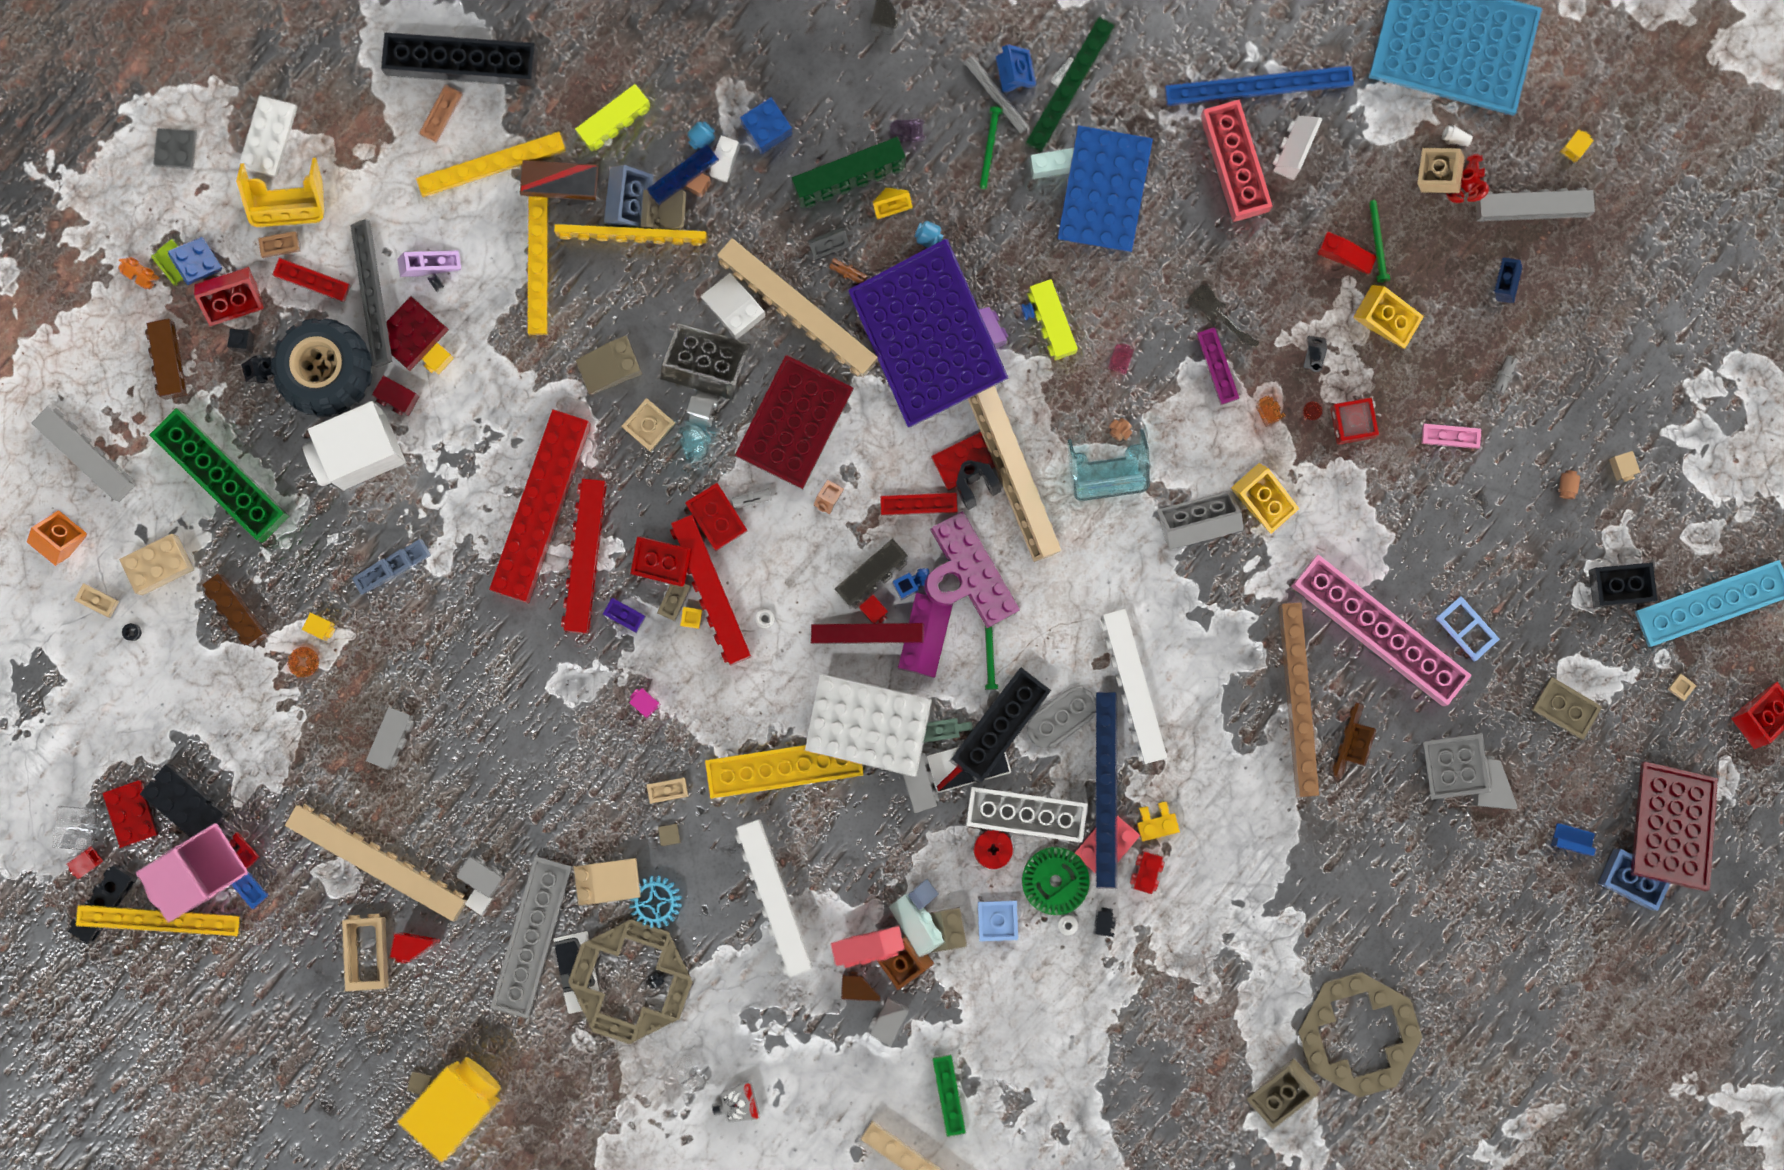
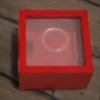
[1330,398,1379,445]

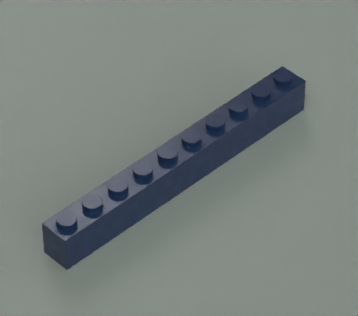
[1096,692,1117,889]

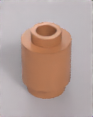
[1558,470,1581,499]

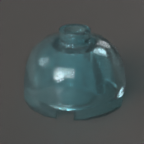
[678,425,712,464]

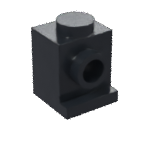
[1093,907,1116,937]

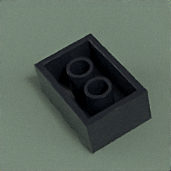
[1588,562,1658,608]

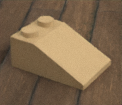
[574,858,641,906]

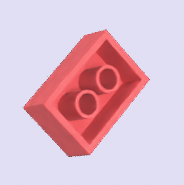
[830,926,905,968]

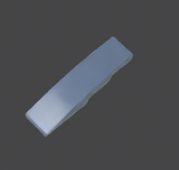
[352,539,431,595]

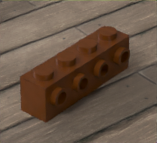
[145,318,188,400]
[202,573,269,647]

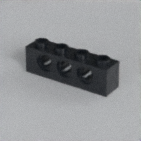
[68,865,138,944]

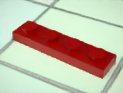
[272,258,351,303]
[880,493,958,516]

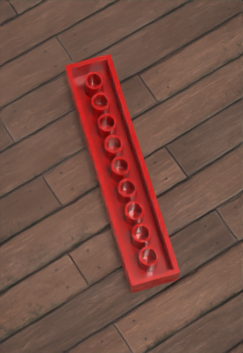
[489,409,591,604]

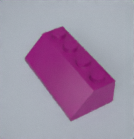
[898,593,953,678]

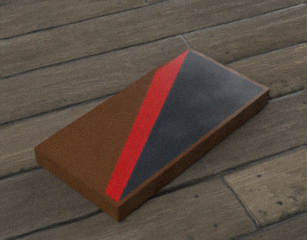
[520,160,599,200]

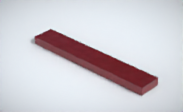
[811,623,924,644]

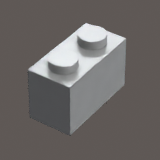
[457,856,505,898]

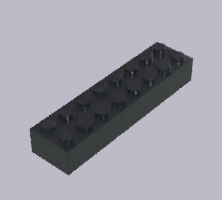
[381,32,538,87]

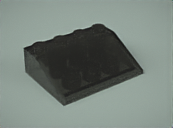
[660,323,750,400]

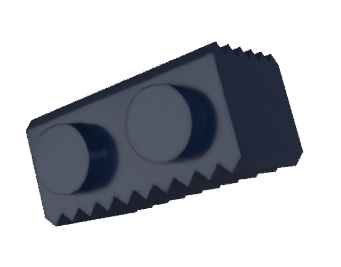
[1494,258,1522,303]

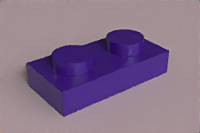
[603,598,646,633]

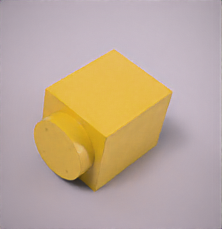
[398,1058,501,1163]

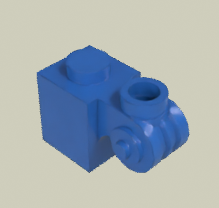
[892,568,929,600]

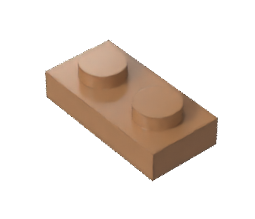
[258,232,300,258]

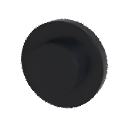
[646,971,665,989]

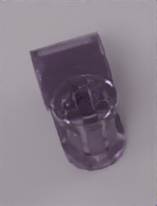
[889,119,925,142]

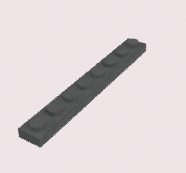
[350,219,392,368]

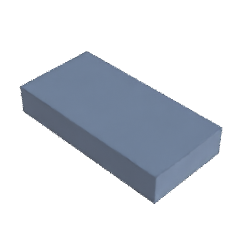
[908,879,939,910]

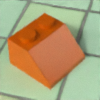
[27,510,87,566]

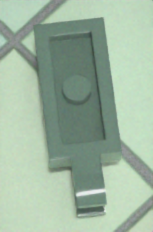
[923,718,973,743]

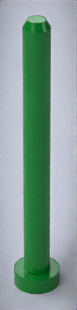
[980,107,1003,190]
[1369,200,1390,282]
[985,626,998,690]

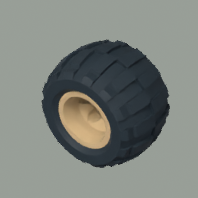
[271,318,373,417]

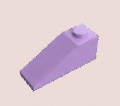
[397,251,461,277]

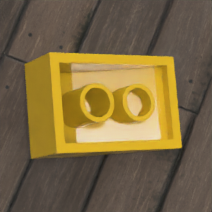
[1353,285,1424,349]
[1231,463,1299,534]

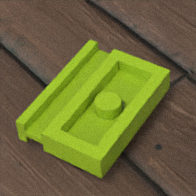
[151,239,184,286]

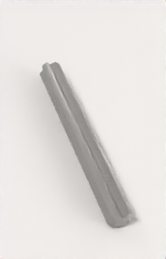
[965,56,1028,133]

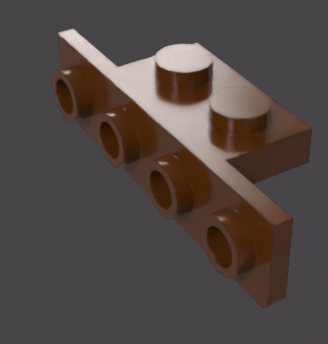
[1333,702,1376,780]

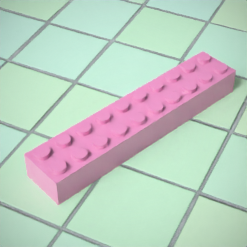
[1291,554,1471,706]

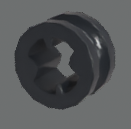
[427,273,444,292]
[122,623,142,641]

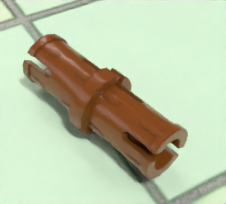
[829,258,868,284]

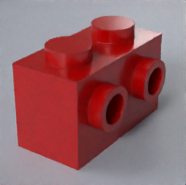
[1130,851,1165,894]

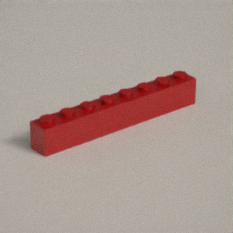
[561,478,607,634]
[669,515,752,666]

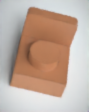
[814,480,844,514]

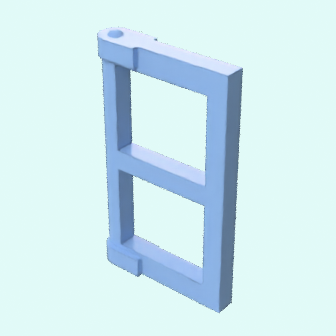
[1435,596,1500,662]

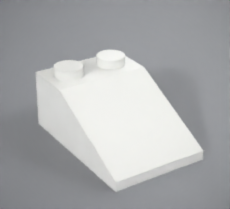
[700,273,766,340]

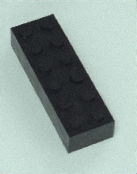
[949,667,1052,784]

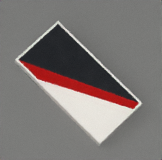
[927,747,1011,793]

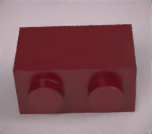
[372,375,420,416]

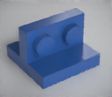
[996,45,1036,92]

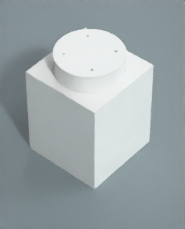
[303,401,406,490]

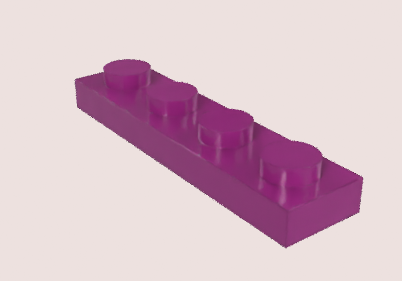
[1196,327,1240,405]

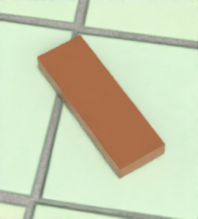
[419,85,463,143]

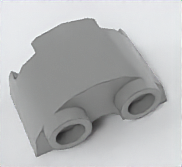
[685,389,720,431]

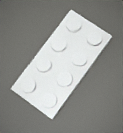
[238,96,297,178]

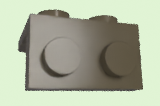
[641,189,686,230]

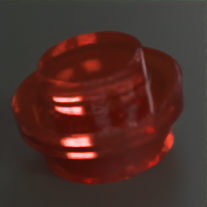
[1303,402,1322,421]

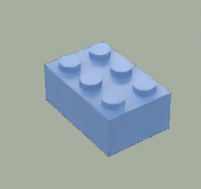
[1598,849,1671,911]

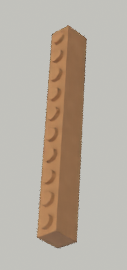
[1278,602,1319,797]

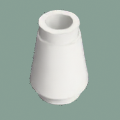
[1442,125,1472,147]

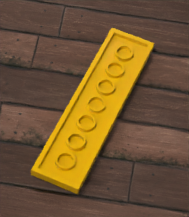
[705,745,864,799]

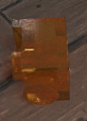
[1256,395,1286,427]

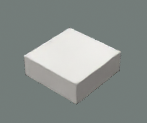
[465,889,493,915]

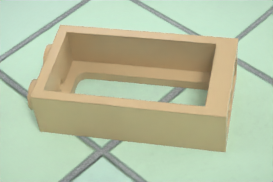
[342,913,389,991]

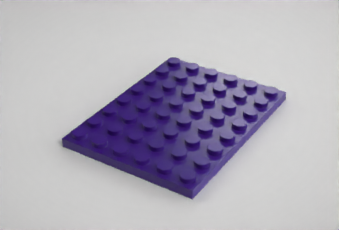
[848,239,1009,428]

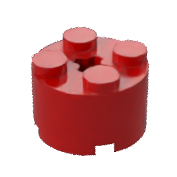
[973,830,1013,869]

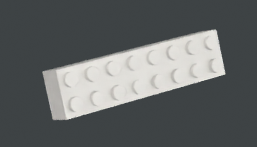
[735,820,813,977]

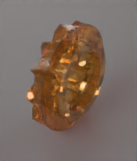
[287,647,319,678]

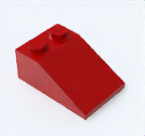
[1731,682,1784,749]

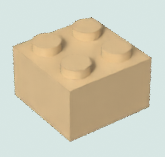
[1417,148,1464,193]

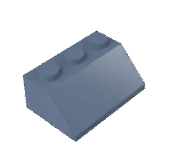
[604,165,653,228]

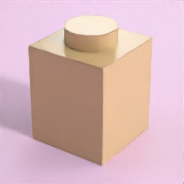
[1609,451,1640,482]

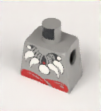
[712,1080,760,1122]

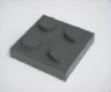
[153,128,197,169]

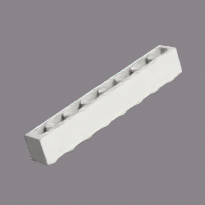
[1100,609,1167,764]

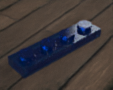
[646,144,719,206]

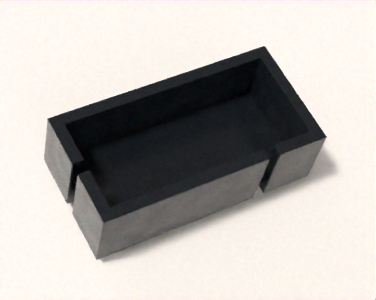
[140,764,230,838]

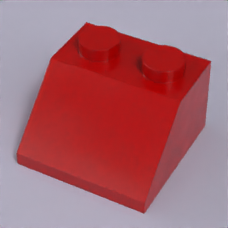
[390,932,441,964]

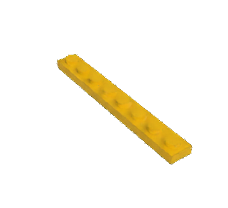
[416,132,566,197]
[528,196,548,335]
[554,224,707,246]
[76,905,240,936]

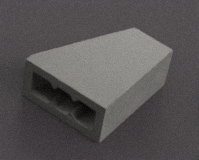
[1473,756,1517,809]

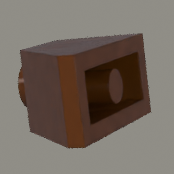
[841,971,880,1001]

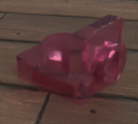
[1108,343,1134,375]

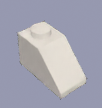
[709,135,740,182]

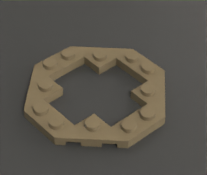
[568,919,693,1044]
[1297,972,1422,1098]

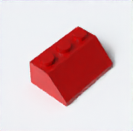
[194,267,264,326]

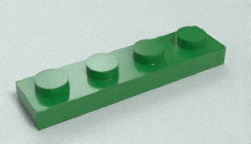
[932,1054,966,1137]

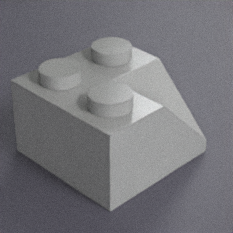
[868,997,909,1046]

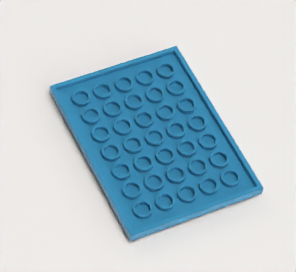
[1369,0,1542,116]

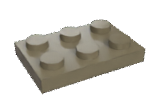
[1531,677,1602,740]

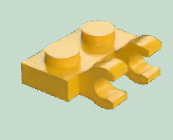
[1137,801,1180,842]

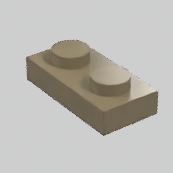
[657,584,691,621]

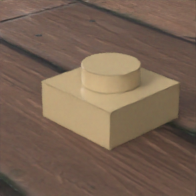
[1667,674,1696,701]

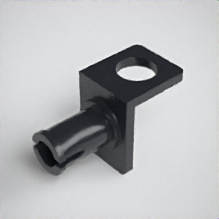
[1303,336,1327,372]

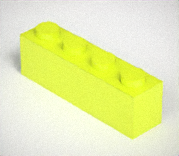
[575,84,651,152]
[1027,279,1078,361]

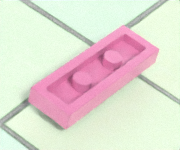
[1421,424,1481,449]

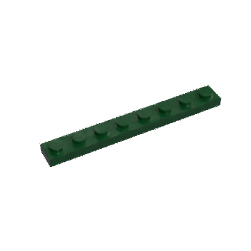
[1025,16,1115,153]

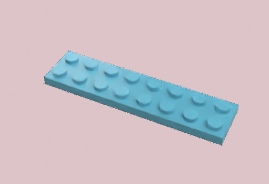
[1635,560,1784,647]

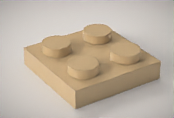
[621,398,676,452]

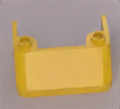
[236,158,324,227]

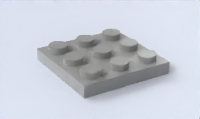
[1423,734,1491,800]

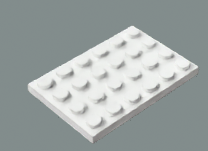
[805,674,932,776]

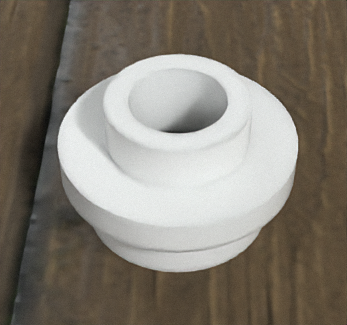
[755,609,775,629]
[1058,916,1078,936]

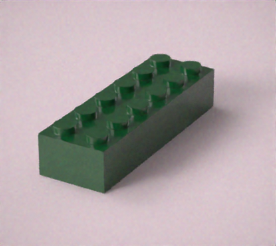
[791,136,906,208]

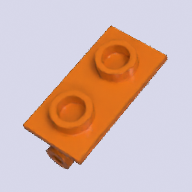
[118,257,160,290]

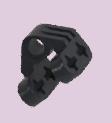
[956,460,1001,510]

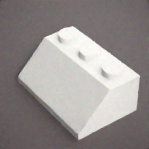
[1273,116,1322,180]

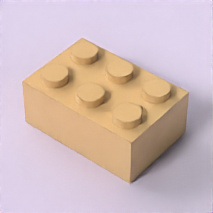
[119,533,194,596]

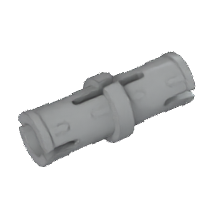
[1492,355,1518,395]
[732,488,772,509]

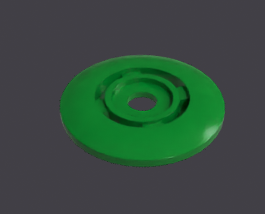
[1022,847,1090,915]

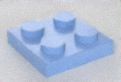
[978,901,1018,941]

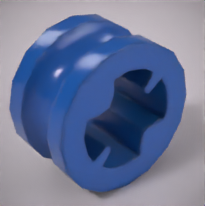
[1021,302,1035,321]

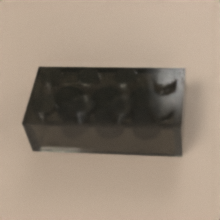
[834,538,908,610]

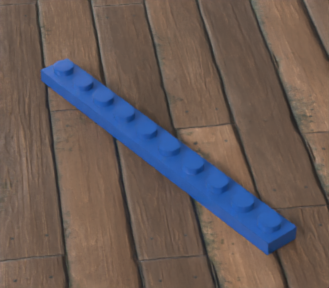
[1165,66,1354,106]

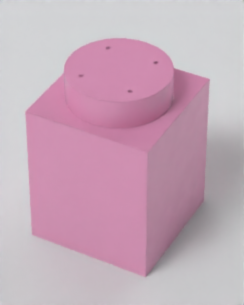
[136,823,248,922]

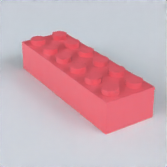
[1200,100,1272,222]

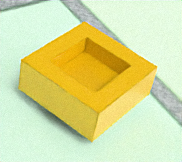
[680,607,703,629]

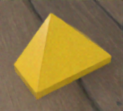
[872,187,913,219]

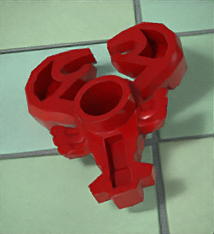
[1446,154,1489,203]

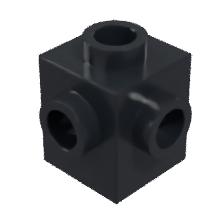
[241,355,274,384]

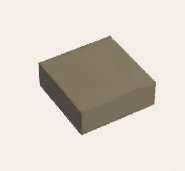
[658,824,681,846]
[407,1071,432,1095]

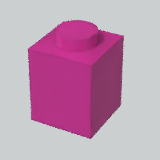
[629,688,661,718]

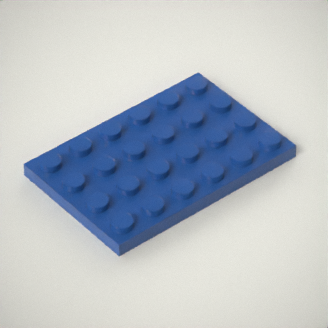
[1057,125,1153,252]

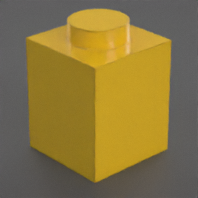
[1560,129,1594,163]
[422,343,454,375]
[302,613,335,641]

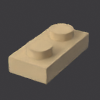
[74,583,119,618]
[647,778,689,804]

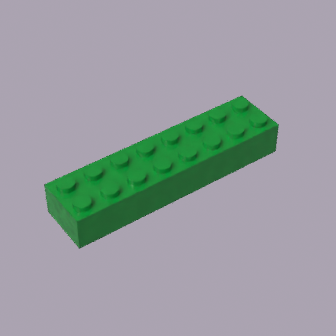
[149,408,290,543]

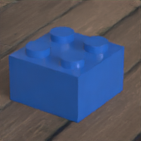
[740,97,793,154]

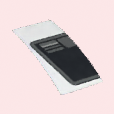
[554,931,603,1014]

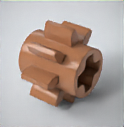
[1109,418,1132,441]

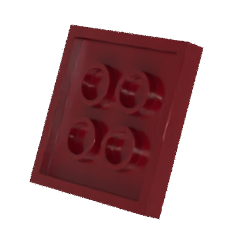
[386,296,449,371]

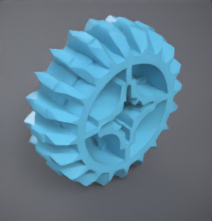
[629,876,682,928]

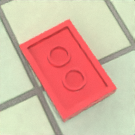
[1074,816,1141,874]

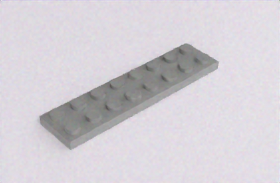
[490,856,573,1019]

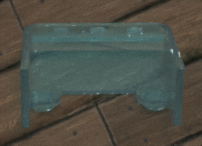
[1067,429,1150,501]

